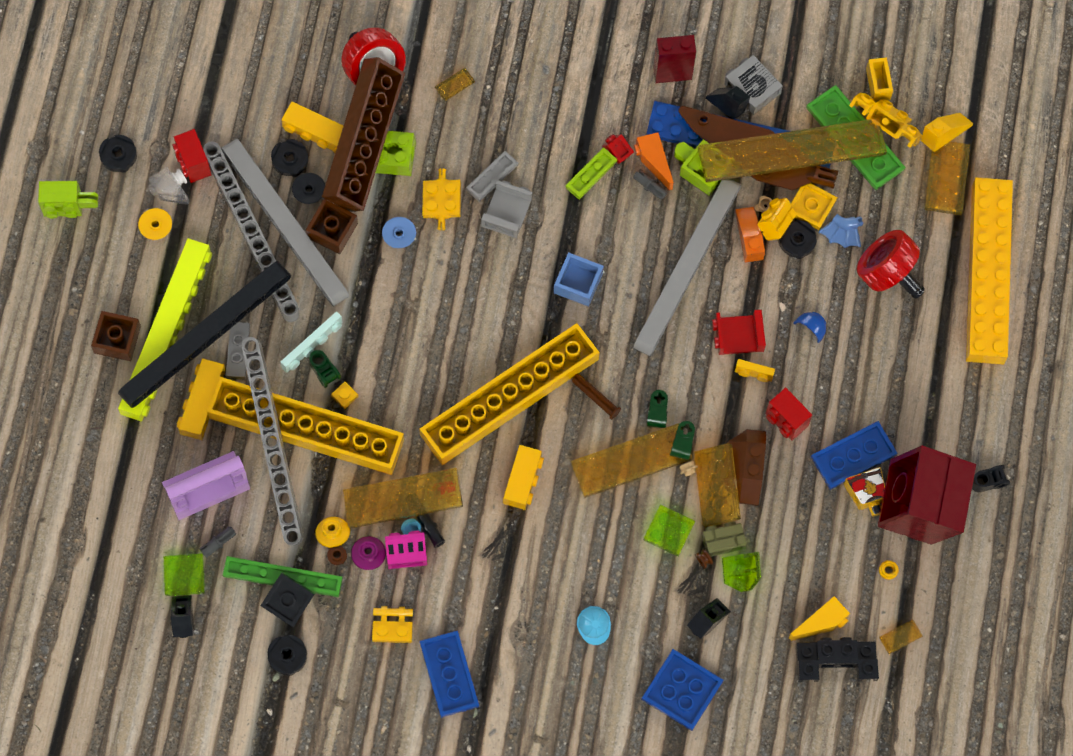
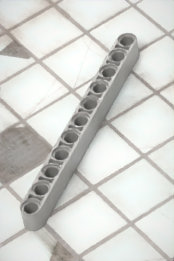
[221,138,349,307]
[203,141,300,322]
[633,176,741,357]
[242,337,303,545]

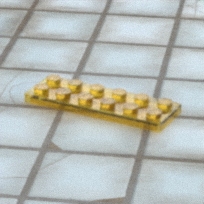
[571,423,693,498]
[343,468,463,529]

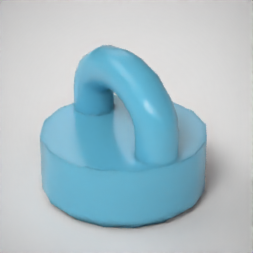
[401,518,422,535]

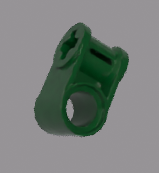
[309,350,341,388]
[647,390,668,428]
[670,421,695,460]

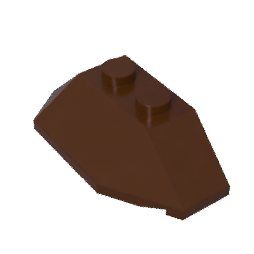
[722,429,766,506]

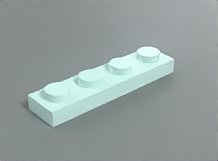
[280,311,343,373]

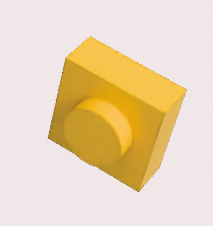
[331,382,359,409]

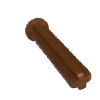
[572,373,621,420]

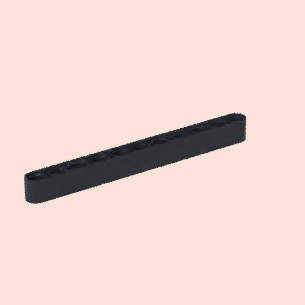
[118,261,291,408]

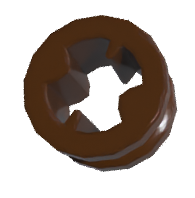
[695,549,713,569]

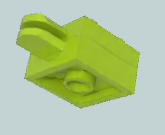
[375,131,416,176]
[674,139,733,196]
[38,181,98,219]

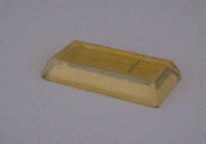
[435,68,475,101]
[879,620,923,654]

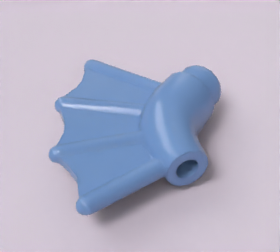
[818,214,863,248]

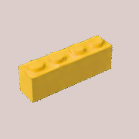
[281,102,343,153]
[177,358,226,441]

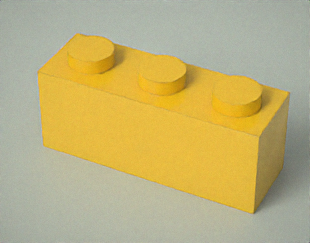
[503,445,544,510]

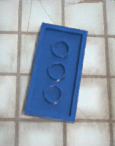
[811,421,898,490]
[420,631,479,718]

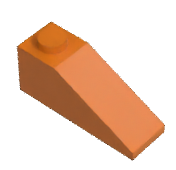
[634,132,674,190]
[735,207,765,263]

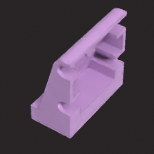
[162,451,250,520]

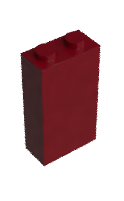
[653,35,696,84]

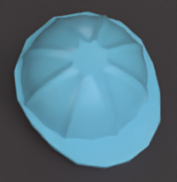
[577,606,611,645]

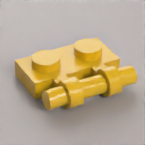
[372,606,413,643]

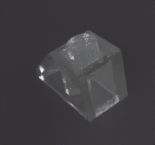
[148,167,189,205]

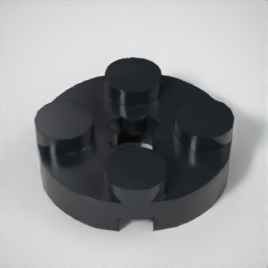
[99,135,137,173]
[271,139,309,177]
[779,220,817,259]
[268,635,307,676]

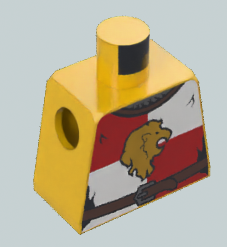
[844,467,885,517]

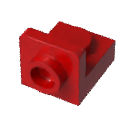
[602,134,634,164]

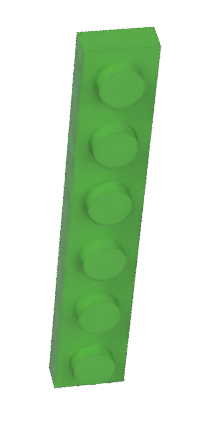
[223,556,343,597]

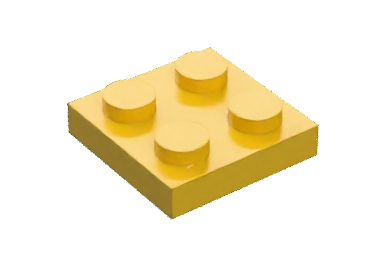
[791,183,838,230]

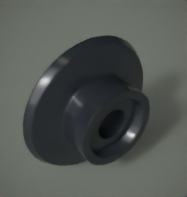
[292,173,325,204]

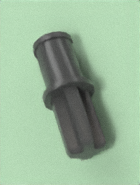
[633,169,667,200]
[199,527,236,558]

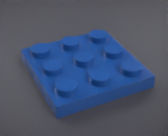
[641,649,724,731]

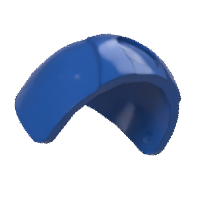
[793,312,826,343]

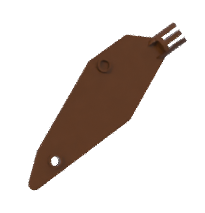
[678,106,839,190]

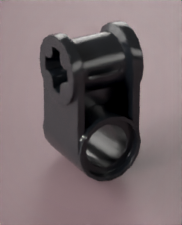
[972,465,1010,493]

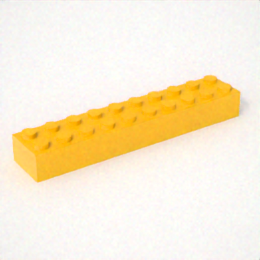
[966,177,1013,365]
[420,323,600,465]
[207,377,404,475]

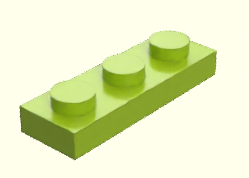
[566,147,617,200]

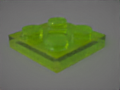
[643,505,695,557]
[163,554,205,596]

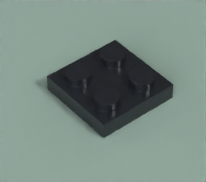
[260,572,315,627]

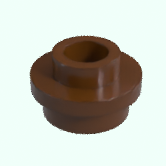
[327,546,347,565]

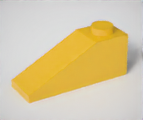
[921,113,973,152]
[789,596,850,641]

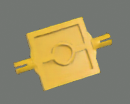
[422,168,461,230]

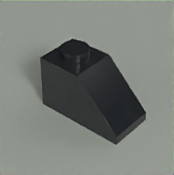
[705,86,750,120]
[170,595,194,638]
[687,598,731,639]

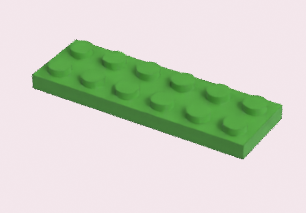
[806,85,906,191]

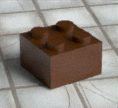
[306,199,358,254]
[91,311,141,362]

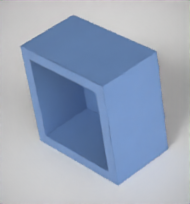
[554,252,604,307]

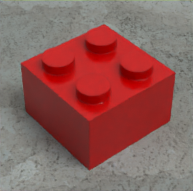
[172,129,211,183]
[765,387,812,441]

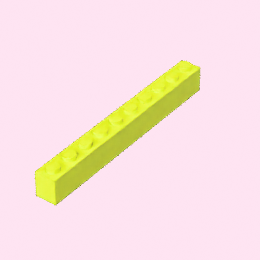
[118,238,212,422]

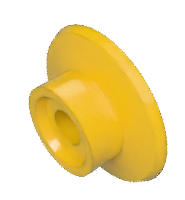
[138,208,172,240]
[315,517,350,548]

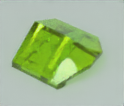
[722,552,761,592]

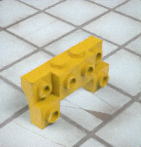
[849,92,922,148]

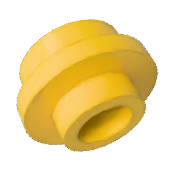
[879,560,899,580]

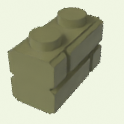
[702,521,747,557]

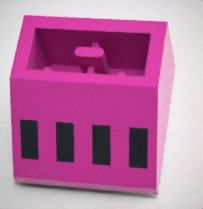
[385,531,427,569]

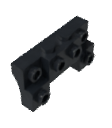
[796,637,879,682]

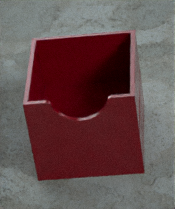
[877,445,976,545]

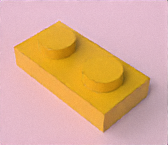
[735,359,775,382]

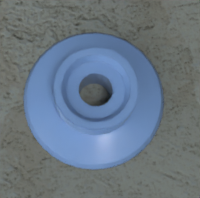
[382,217,416,248]

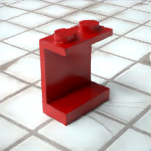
[712,309,766,355]

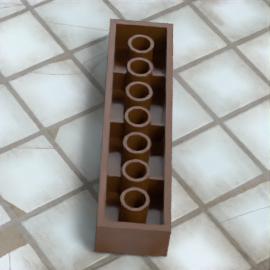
[322,57,405,212]

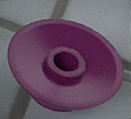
[351,536,386,570]

